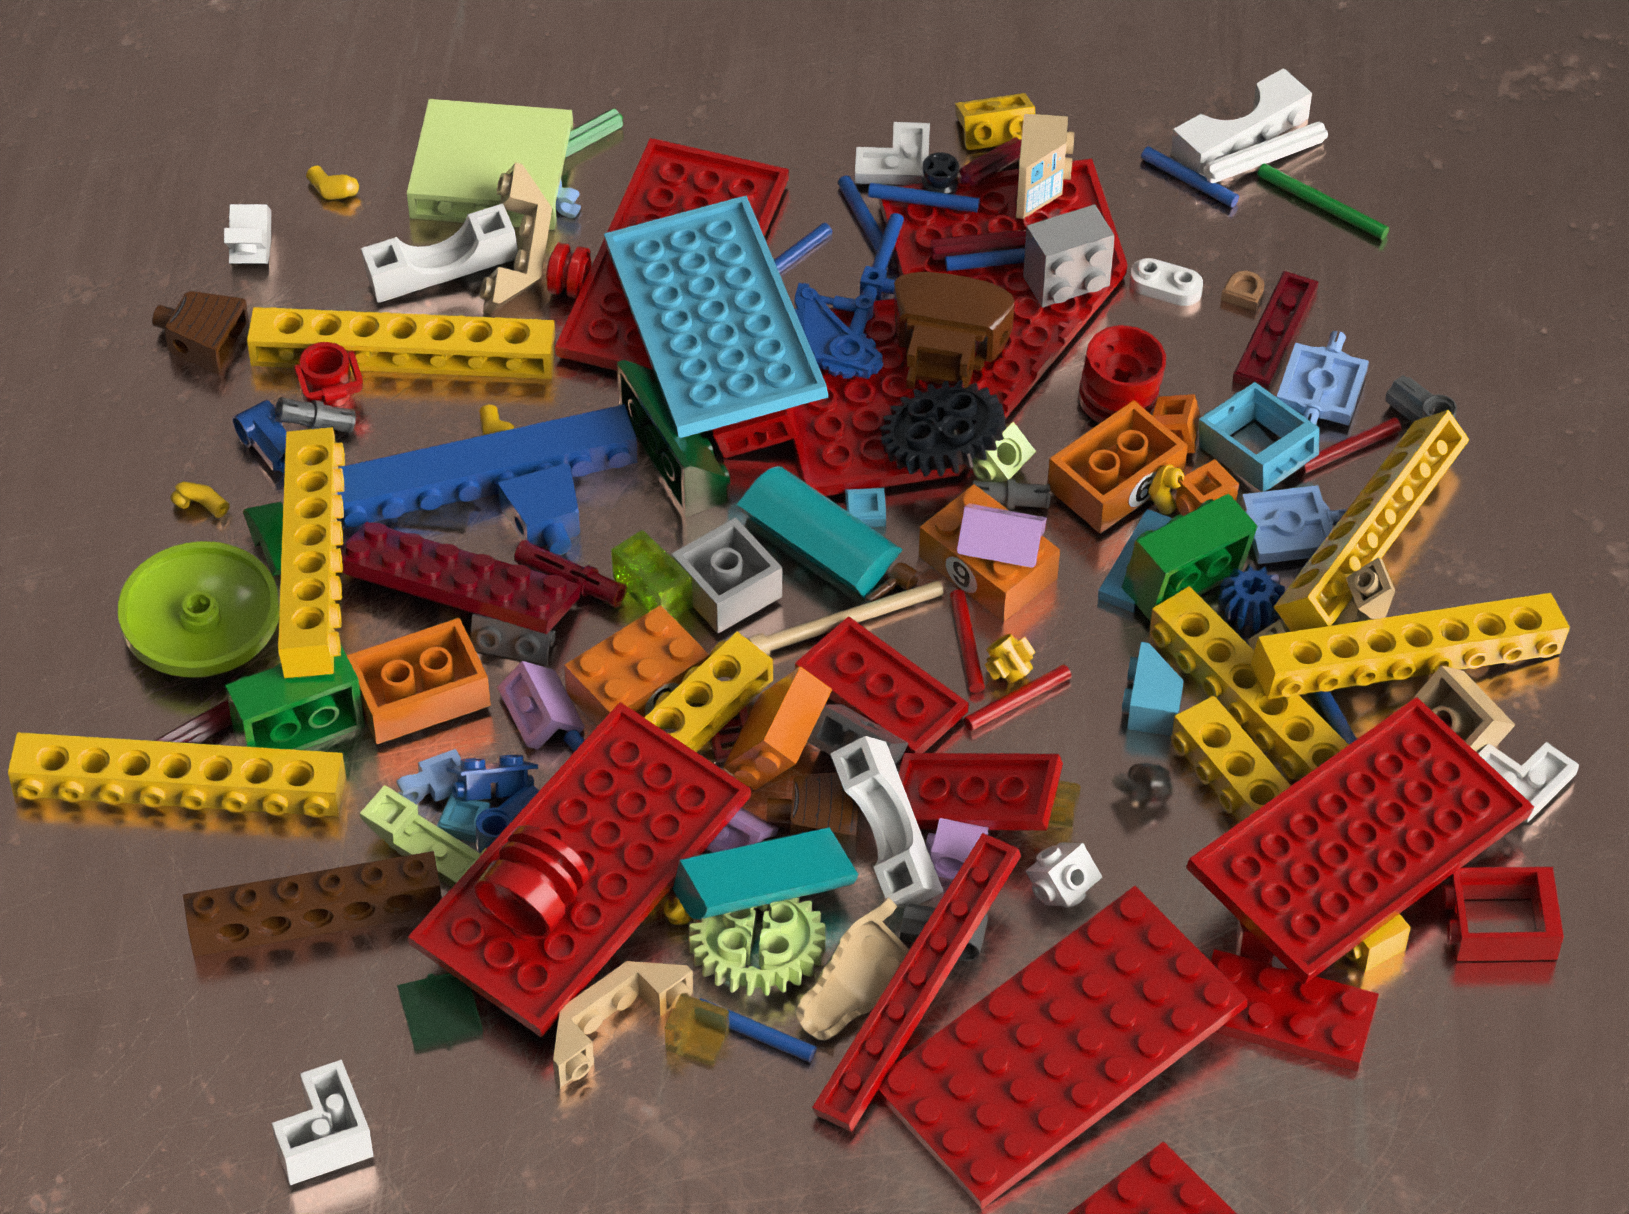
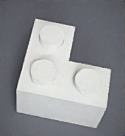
[272,1060,374,1185]

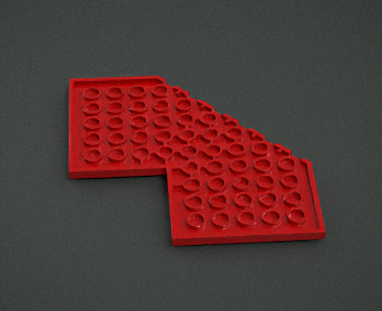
[792,158,1128,496]

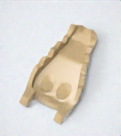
[795,897,909,1040]

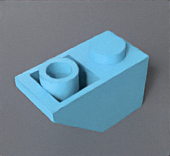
[1121,642,1184,736]

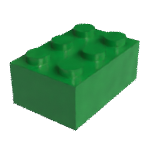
[1121,493,1258,621]
[225,645,365,750]

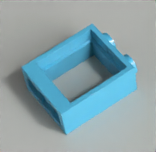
[1199,382,1319,492]

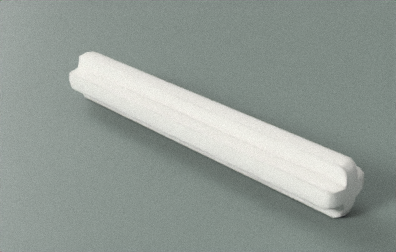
[1203,122,1328,183]

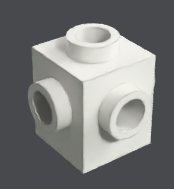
[1026,842,1103,908]

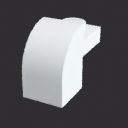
[224,204,271,264]

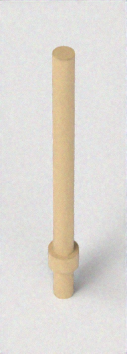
[747,580,943,656]

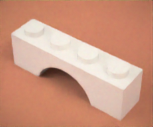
[1170,68,1312,176]
[361,203,518,303]
[830,736,944,908]

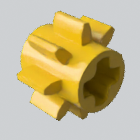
[984,633,1035,684]

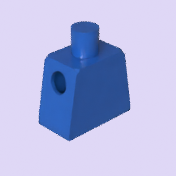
[498,463,580,555]

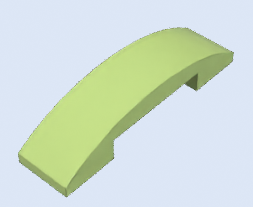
[360,785,486,887]

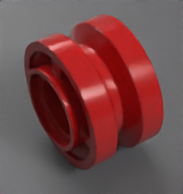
[546,242,592,299]

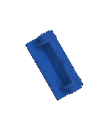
[446,754,538,802]

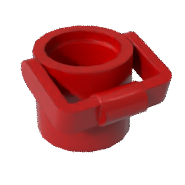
[293,342,363,407]

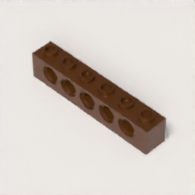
[183,851,442,957]

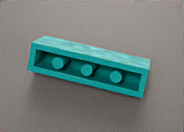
[737,466,903,599]
[673,827,858,920]

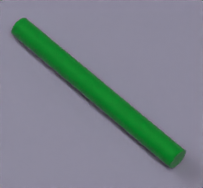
[1257,163,1389,240]

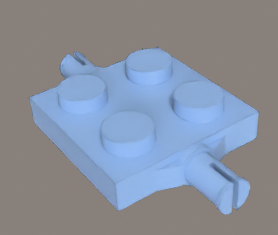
[1277,331,1369,425]
[1241,485,1348,564]

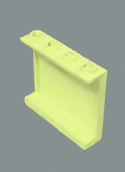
[407,99,573,230]

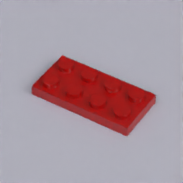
[795,616,969,753]
[899,753,1063,831]
[1211,949,1379,1072]

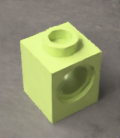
[972,422,1036,482]

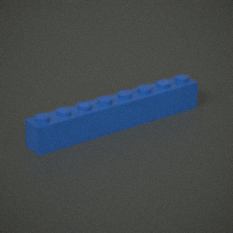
[337,404,638,529]

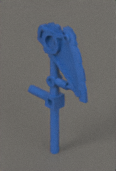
[794,213,904,379]

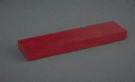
[1232,271,1319,392]

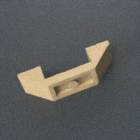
[480,162,552,314]
[1248,557,1395,650]
[553,961,693,1088]

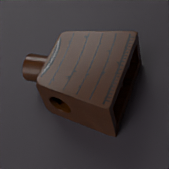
[152,291,250,375]
[766,772,859,859]

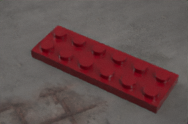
[340,522,581,634]

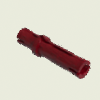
[514,540,627,608]

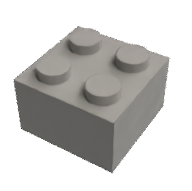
[1023,204,1115,307]
[671,517,782,633]

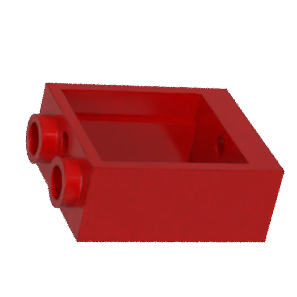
[713,407,797,459]
[1442,867,1564,961]

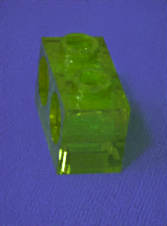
[611,529,693,619]

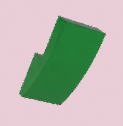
[243,501,283,576]

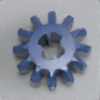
[1218,564,1285,633]

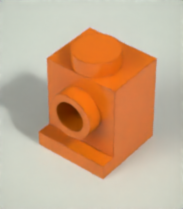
[1153,394,1201,453]
[1175,459,1239,516]

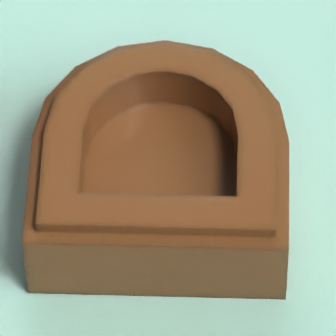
[1221,271,1265,311]

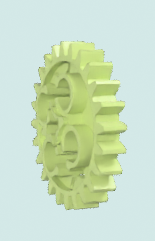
[689,897,826,996]

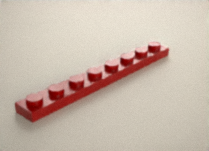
[812,833,1021,1132]

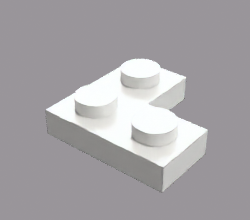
[855,122,930,185]
[1478,742,1579,823]

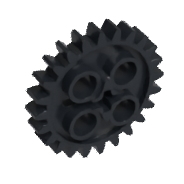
[880,380,1007,477]

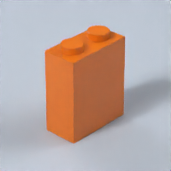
[723,666,832,790]

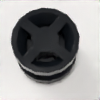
[922,152,959,194]

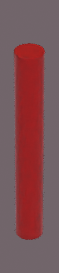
[1299,417,1401,474]
[949,589,985,693]
[964,664,1072,732]

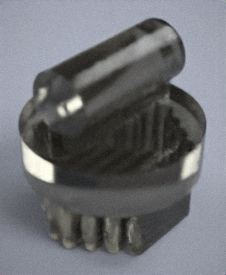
[1112,763,1174,810]

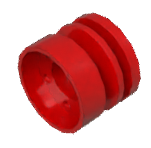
[1078,325,1166,423]
[474,825,589,939]

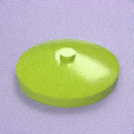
[118,541,280,677]

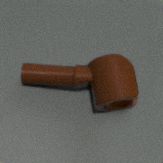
[865,562,918,603]

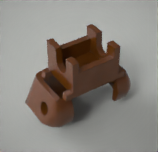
[894,272,1014,390]

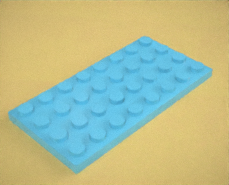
[604,195,828,438]

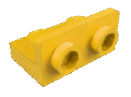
[955,93,1035,150]

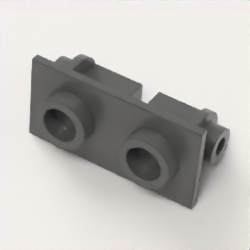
[470,614,555,665]

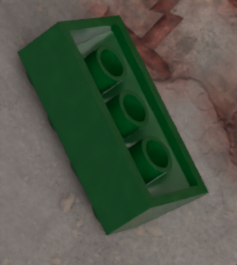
[617,360,731,518]

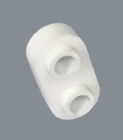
[1130,258,1203,306]

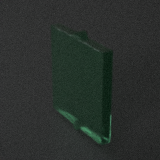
[397,973,483,1051]

